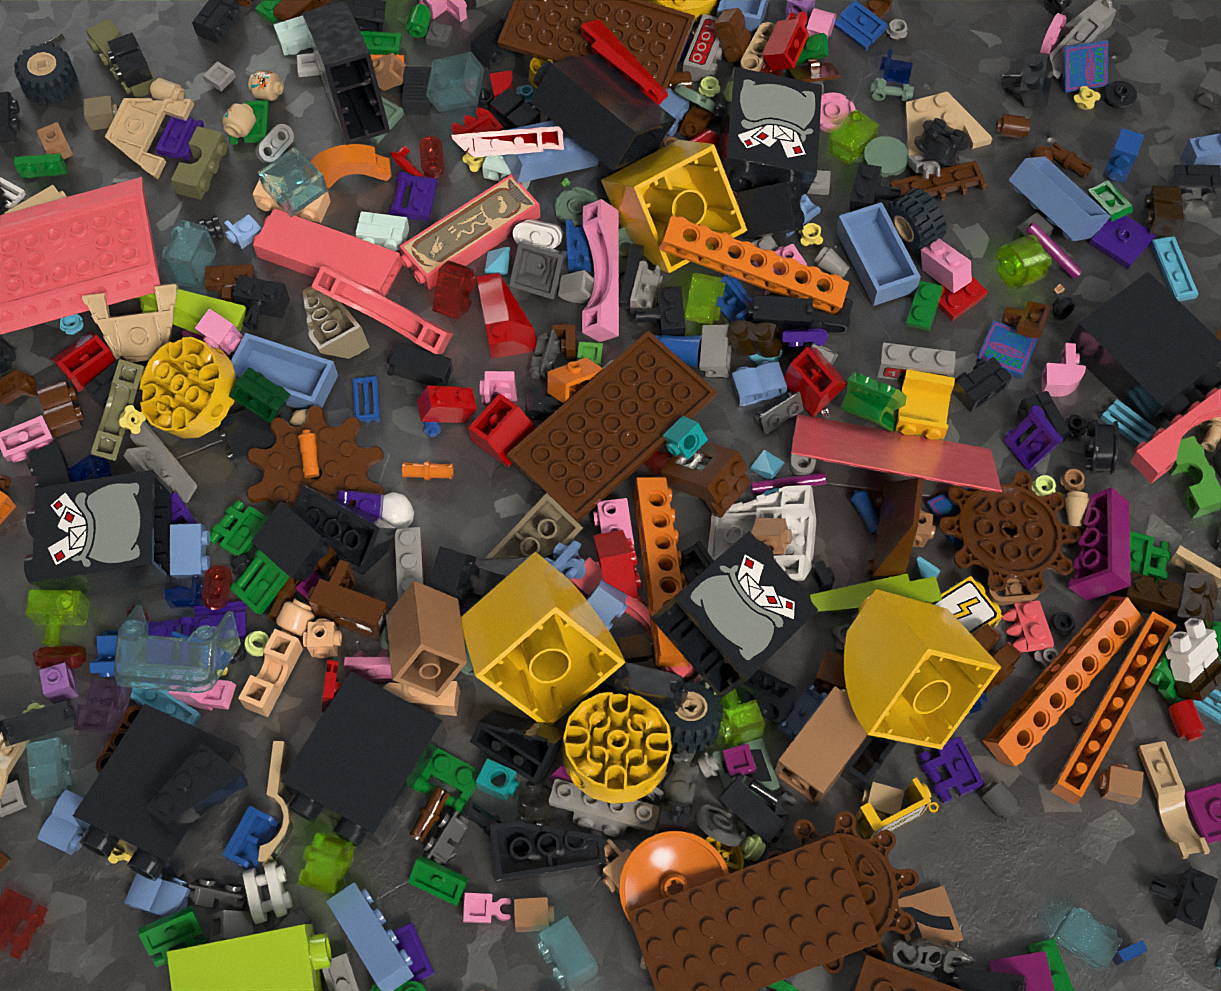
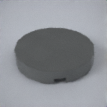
[695,804,746,847]

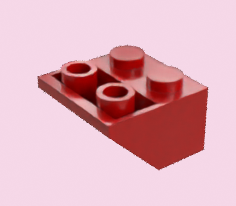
[51,331,116,392]
[784,346,848,417]
[468,393,536,468]
[593,530,641,599]

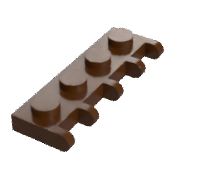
[889,160,987,201]

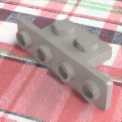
[124,421,197,503]
[548,779,660,837]

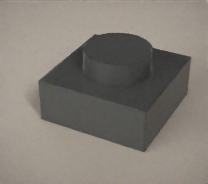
[425,22,453,48]

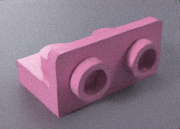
[480,371,517,407]

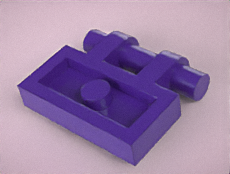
[918,736,985,804]

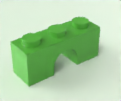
[1168,436,1221,519]

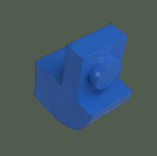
[90,630,131,677]

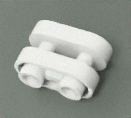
[513,219,563,249]
[243,861,293,924]

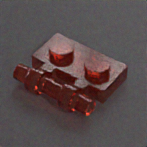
[0,888,49,960]

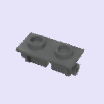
[529,330,561,383]
[753,391,804,435]
[422,810,469,865]
[189,877,247,911]

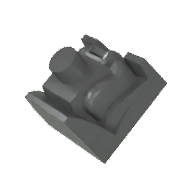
[509,240,567,299]

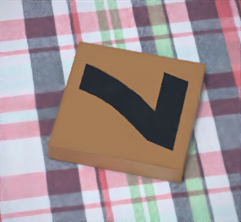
[898,886,963,945]

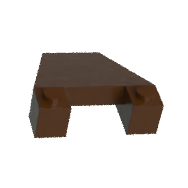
[866,478,923,581]

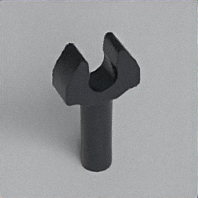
[748,779,797,818]

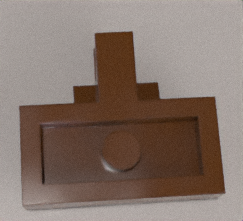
[205,264,254,303]
[1002,301,1051,339]

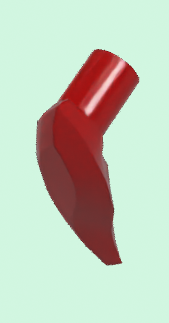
[391,146,424,177]

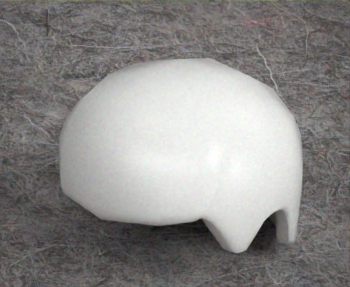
[382,492,414,529]

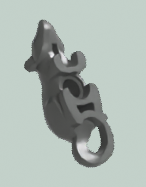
[663,749,700,828]
[890,938,976,973]

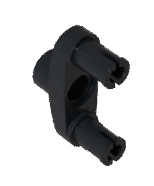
[810,298,853,334]

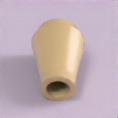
[1065,491,1089,530]

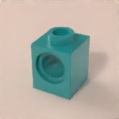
[663,416,708,460]
[475,758,520,802]

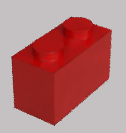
[417,385,477,423]

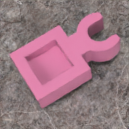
[462,893,511,924]

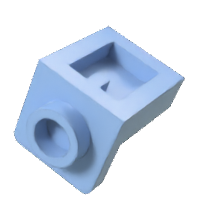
[224,214,262,249]

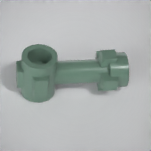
[870,78,914,101]

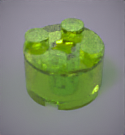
[995,234,1052,290]
[298,832,354,896]

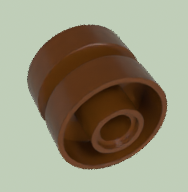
[973,624,1023,695]

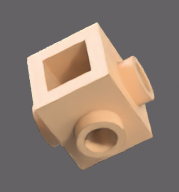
[303,619,342,658]

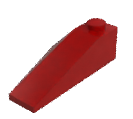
[476,273,537,359]

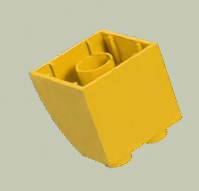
[601,140,747,273]
[461,552,625,726]
[844,589,1001,749]

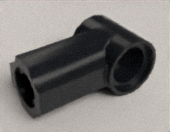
[525,388,563,420]

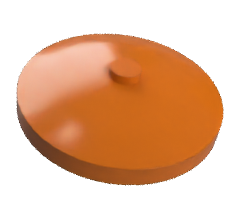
[619,831,730,925]

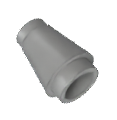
[814,246,850,278]

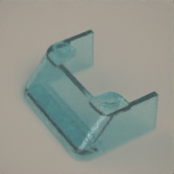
[113,604,241,693]

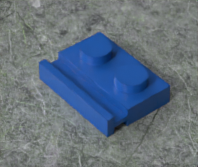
[834,0,888,51]

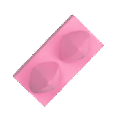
[344,648,396,682]

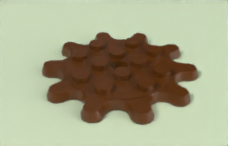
[246,405,384,508]
[939,471,1081,594]
[766,811,919,974]

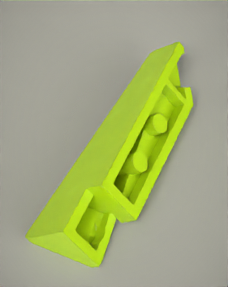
[137,289,246,336]
[810,574,942,612]

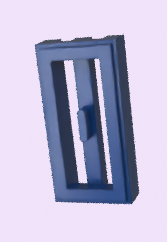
[353,376,380,424]

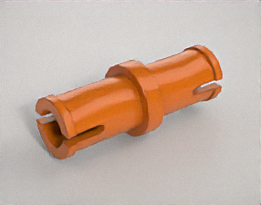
[402,461,454,480]

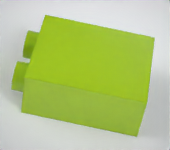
[167,924,335,991]

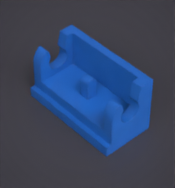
[566,220,592,273]
[708,275,754,324]
[222,806,280,870]

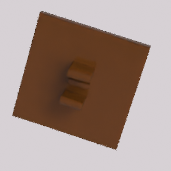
[788,58,841,82]

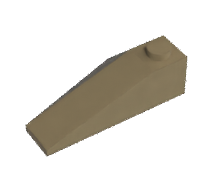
[302,286,369,359]
[485,493,583,559]

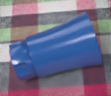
[654,335,702,368]

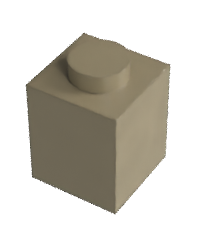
[84,95,119,130]

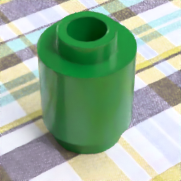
[406,4,431,38]

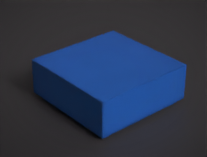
[1111,940,1147,965]

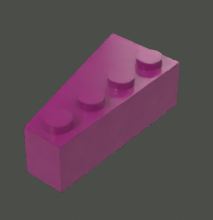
[1068,487,1131,601]

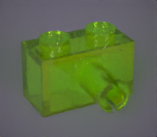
[828,110,880,166]
[685,272,726,325]
[25,590,90,646]
[720,689,765,747]

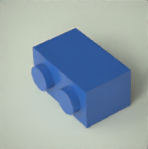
[1103,128,1144,183]

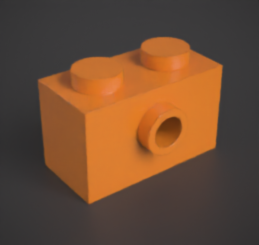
[547,358,603,404]

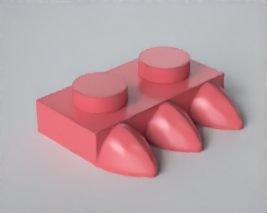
[1002,600,1054,652]

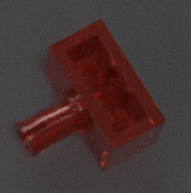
[432,260,476,320]

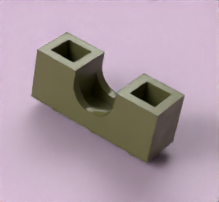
[171,126,228,200]

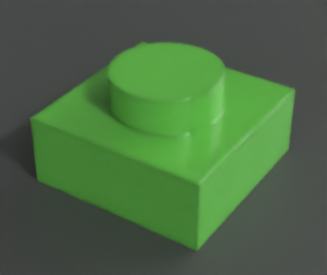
[577,342,603,367]

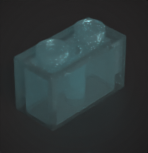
[26,737,74,802]
[1051,907,1123,972]

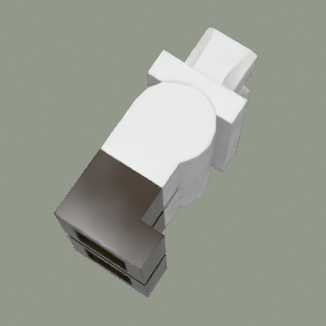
[1165,618,1221,701]

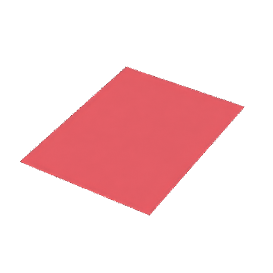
[0,177,161,335]
[791,414,1002,493]

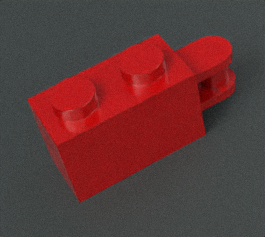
[762,11,809,70]

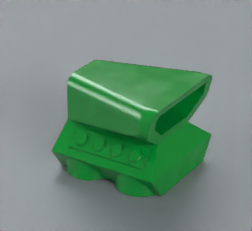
[841,372,907,432]

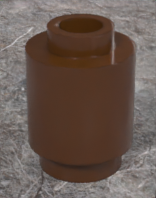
[995,114,1030,139]

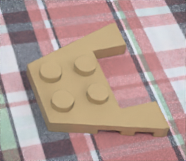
[905,91,992,156]
[105,98,194,180]
[82,283,178,362]

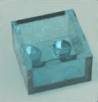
[426,52,484,112]
[258,147,328,217]
[162,219,217,290]
[537,916,598,991]

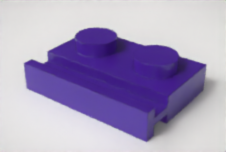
[156,116,204,161]
[194,601,248,643]

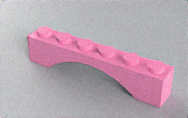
[582,199,619,342]

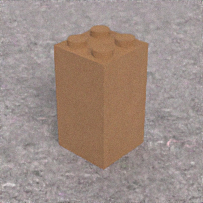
[386,581,467,697]
[775,686,868,807]

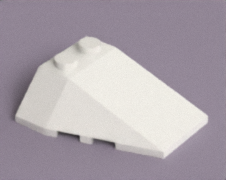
[708,485,816,581]

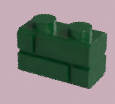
[229,367,291,424]

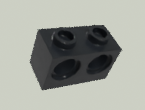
[735,669,796,725]

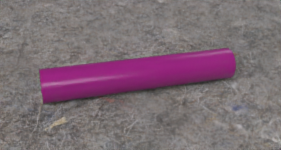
[1025,222,1082,279]
[751,472,826,494]

